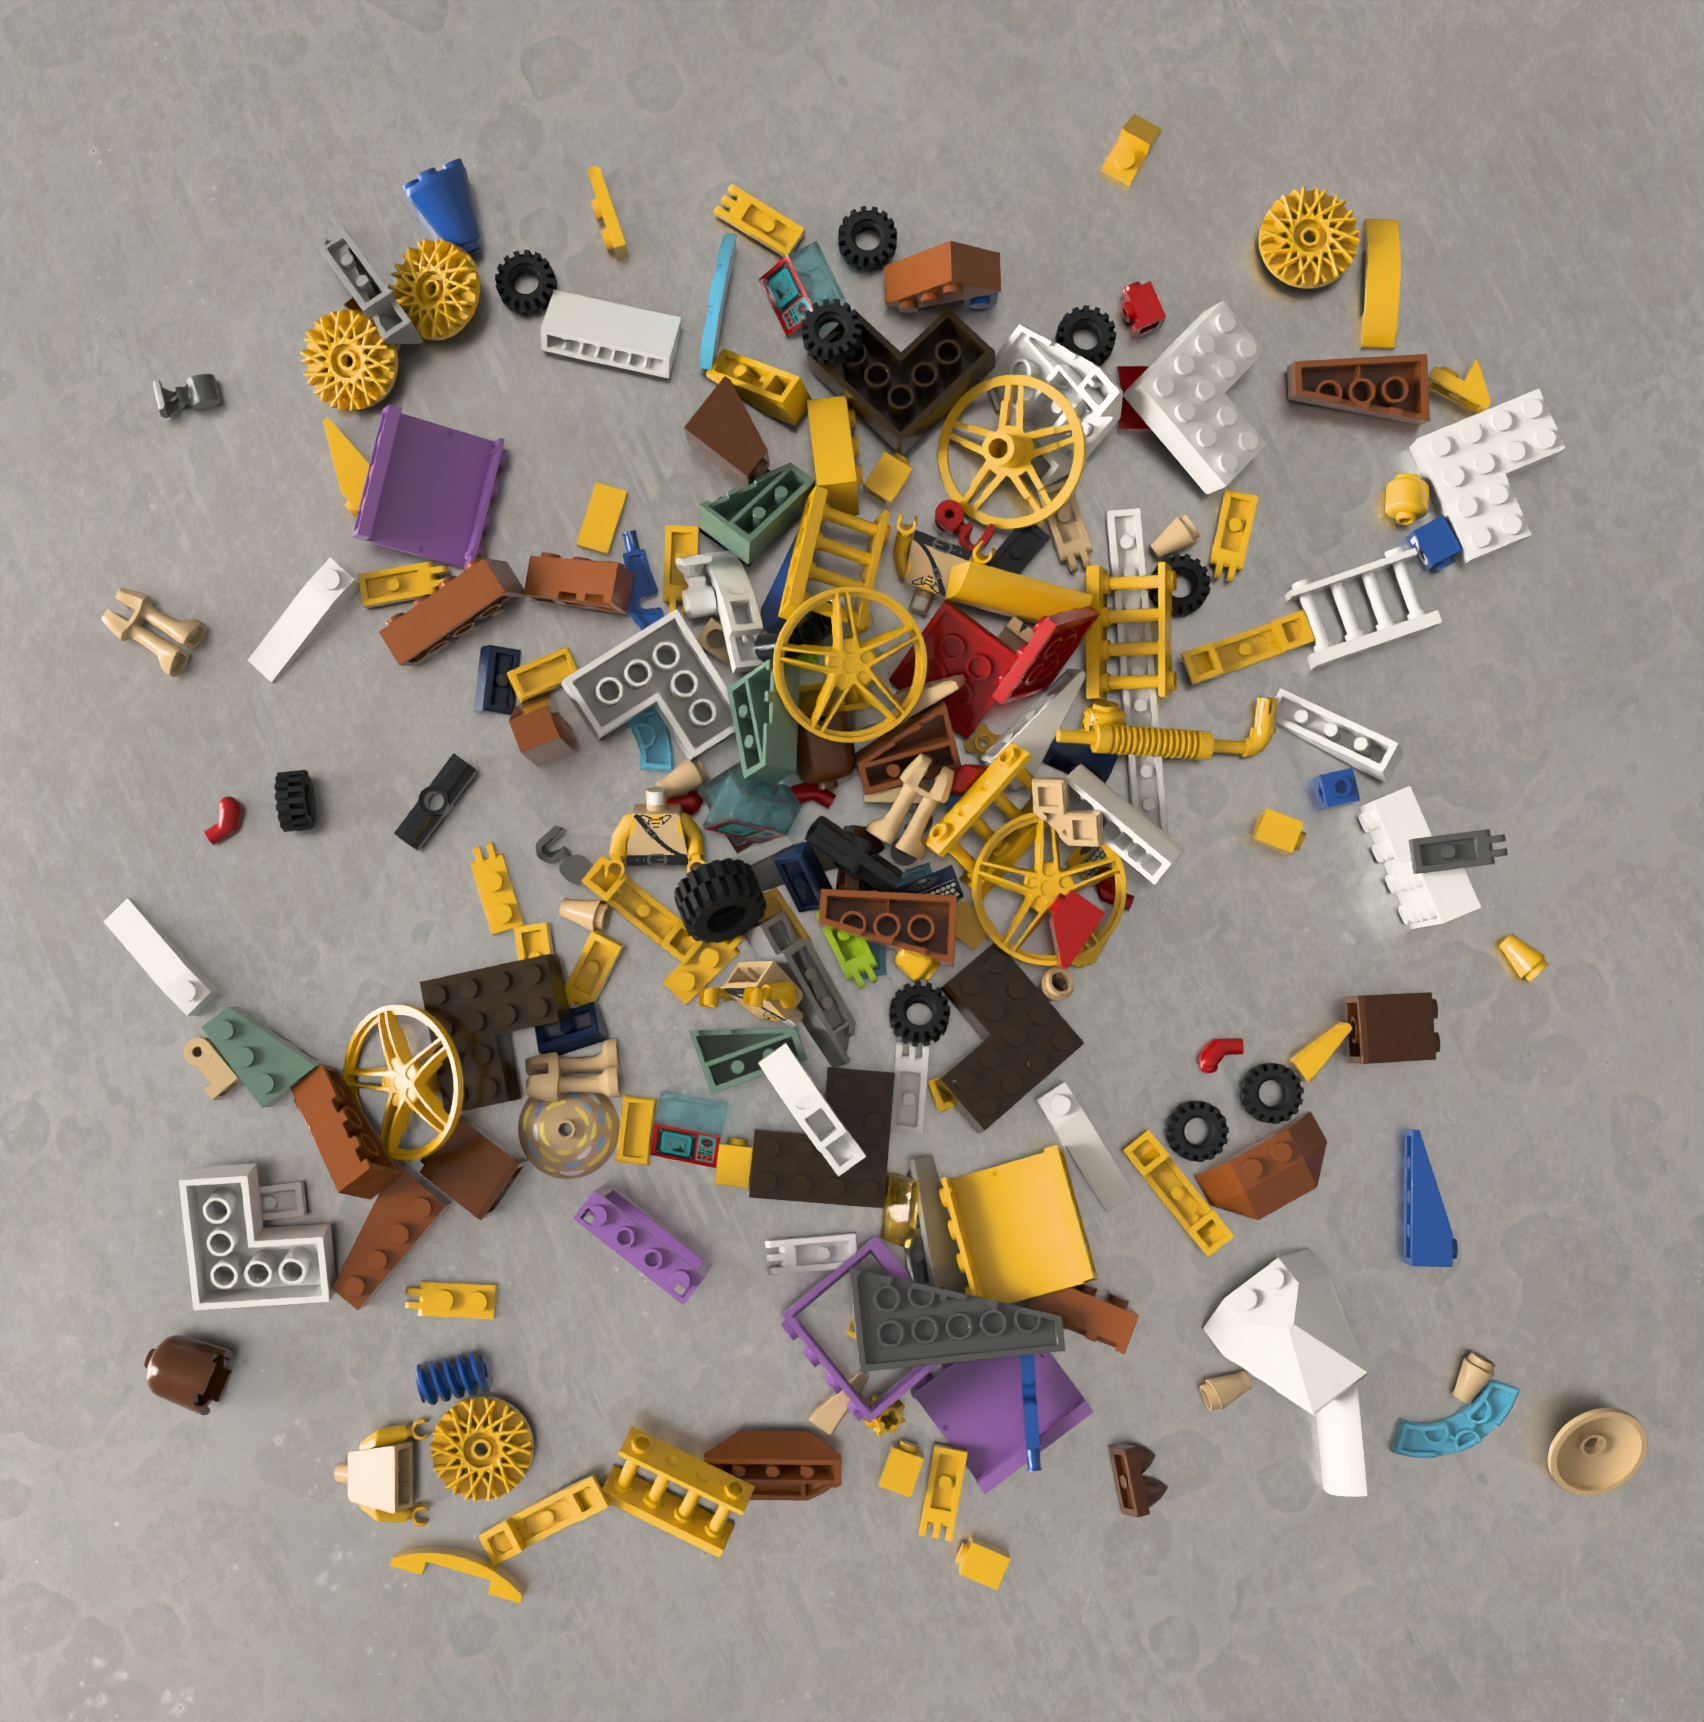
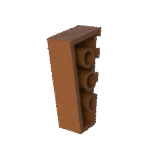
[1287,354,1430,425]
[379,557,524,666]
[508,692,577,767]
[819,889,958,967]
[290,1063,402,1200]
[332,1160,452,1310]

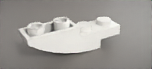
[703,551,764,673]
[758,1043,866,1177]

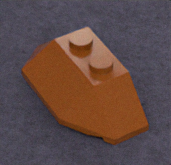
[1194,1111,1327,1220]
[704,1430,841,1501]

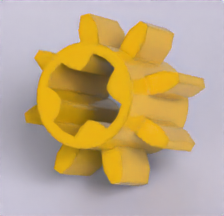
[863,1394,906,1437]

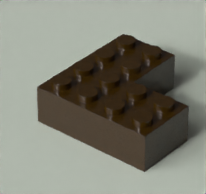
[807,308,995,456]
[934,943,1084,1134]
[419,954,571,1114]
[749,1067,895,1208]

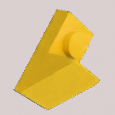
[1101,114,1162,187]
[1428,359,1491,414]

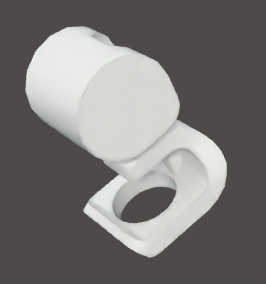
[676,554,717,619]

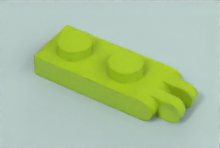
[815,910,878,990]

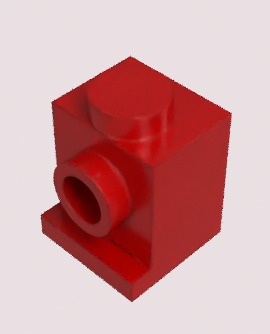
[1121,281,1166,339]

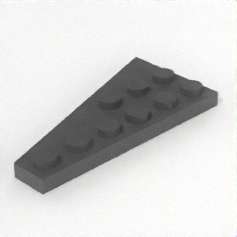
[849,1267,1066,1372]

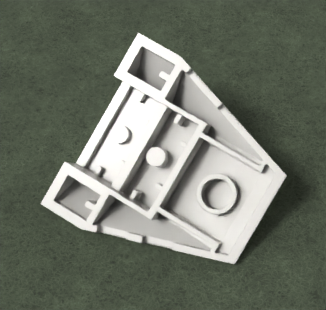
[983,324,1123,488]
[1203,1248,1368,1416]

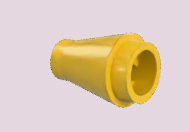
[1498,933,1549,982]

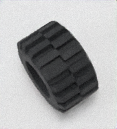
[674,858,767,943]

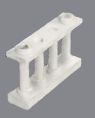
[1284,546,1442,670]

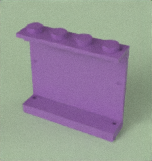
[352,404,507,570]
[911,1353,1093,1494]

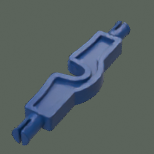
[622,530,664,631]
[1020,1354,1041,1471]

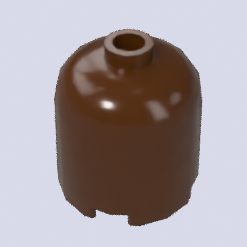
[795,711,856,790]
[144,1335,233,1415]

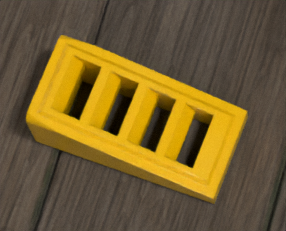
[1289,1022,1352,1083]

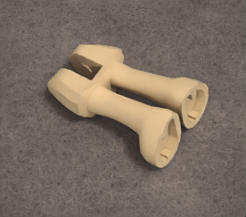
[101,588,207,677]
[866,753,955,859]
[525,1038,621,1102]

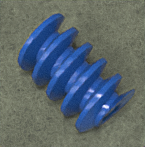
[416,1351,491,1405]

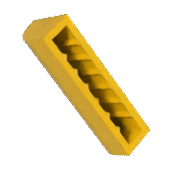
[945,561,1093,624]

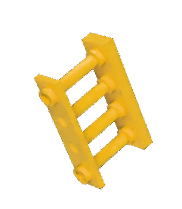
[778,486,891,638]
[1086,562,1177,701]
[922,742,1049,898]
[602,1426,755,1558]

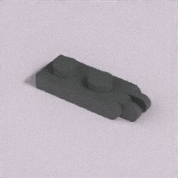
[1408,829,1508,875]

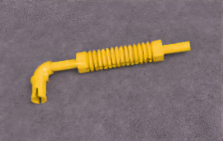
[1056,696,1279,760]

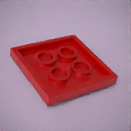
[889,599,1017,739]
[992,606,1100,705]

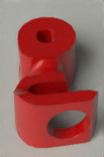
[935,500,994,553]

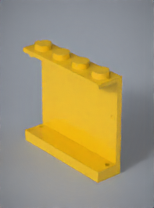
[939,1145,1099,1304]

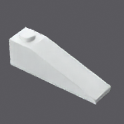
[248,557,360,683]
[978,668,1086,791]
[1275,688,1403,783]
[104,898,221,1016]
[1034,1081,1135,1212]

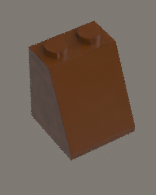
[684,376,771,487]
[1345,992,1440,1064]
[419,1115,528,1220]

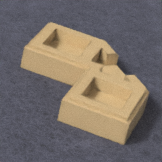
[1031,776,1104,847]

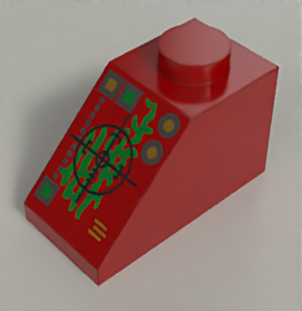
[1049,889,1105,970]

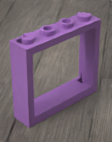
[573,1183,712,1305]
[781,1236,938,1423]

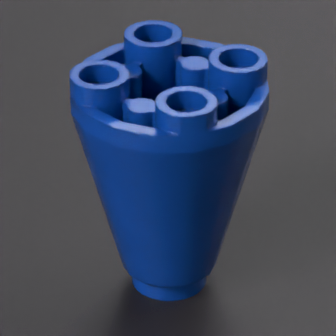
[403,158,481,254]

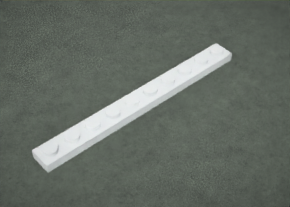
[1106,508,1169,836]

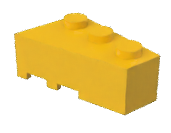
[807,396,864,516]

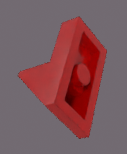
[1117,366,1151,432]

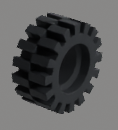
[838,206,897,272]
[495,250,557,315]
[801,299,862,366]
[1055,305,1116,366]
[1149,553,1211,617]
[274,770,315,832]
[889,981,950,1047]
[1239,1063,1304,1124]
[1165,1101,1229,1162]

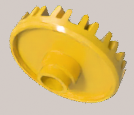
[1259,187,1360,289]
[388,238,480,341]
[301,310,398,411]
[430,1396,534,1502]

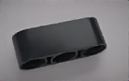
[754,601,832,662]

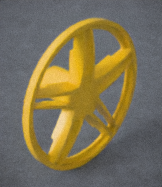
[938,375,1086,529]
[773,586,927,743]
[971,812,1127,966]
[343,1004,464,1161]

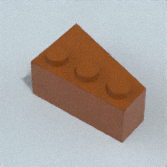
[884,241,1001,313]
[523,552,634,614]
[855,698,961,795]
[1024,1283,1139,1354]

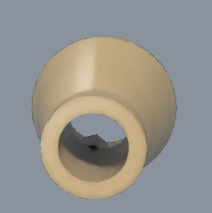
[1149,515,1201,560]
[657,757,709,800]
[559,898,611,931]
[1037,968,1074,1002]
[1452,1351,1496,1404]
[1199,1370,1253,1411]

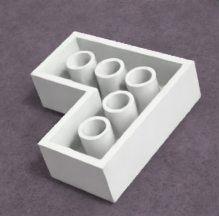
[1123,301,1267,495]
[1409,388,1566,567]
[561,609,735,760]
[1359,786,1481,929]
[179,1163,336,1310]

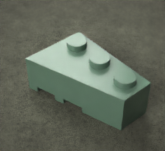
[699,462,816,565]
[727,659,800,785]
[202,1007,321,1108]
[689,1028,808,1095]

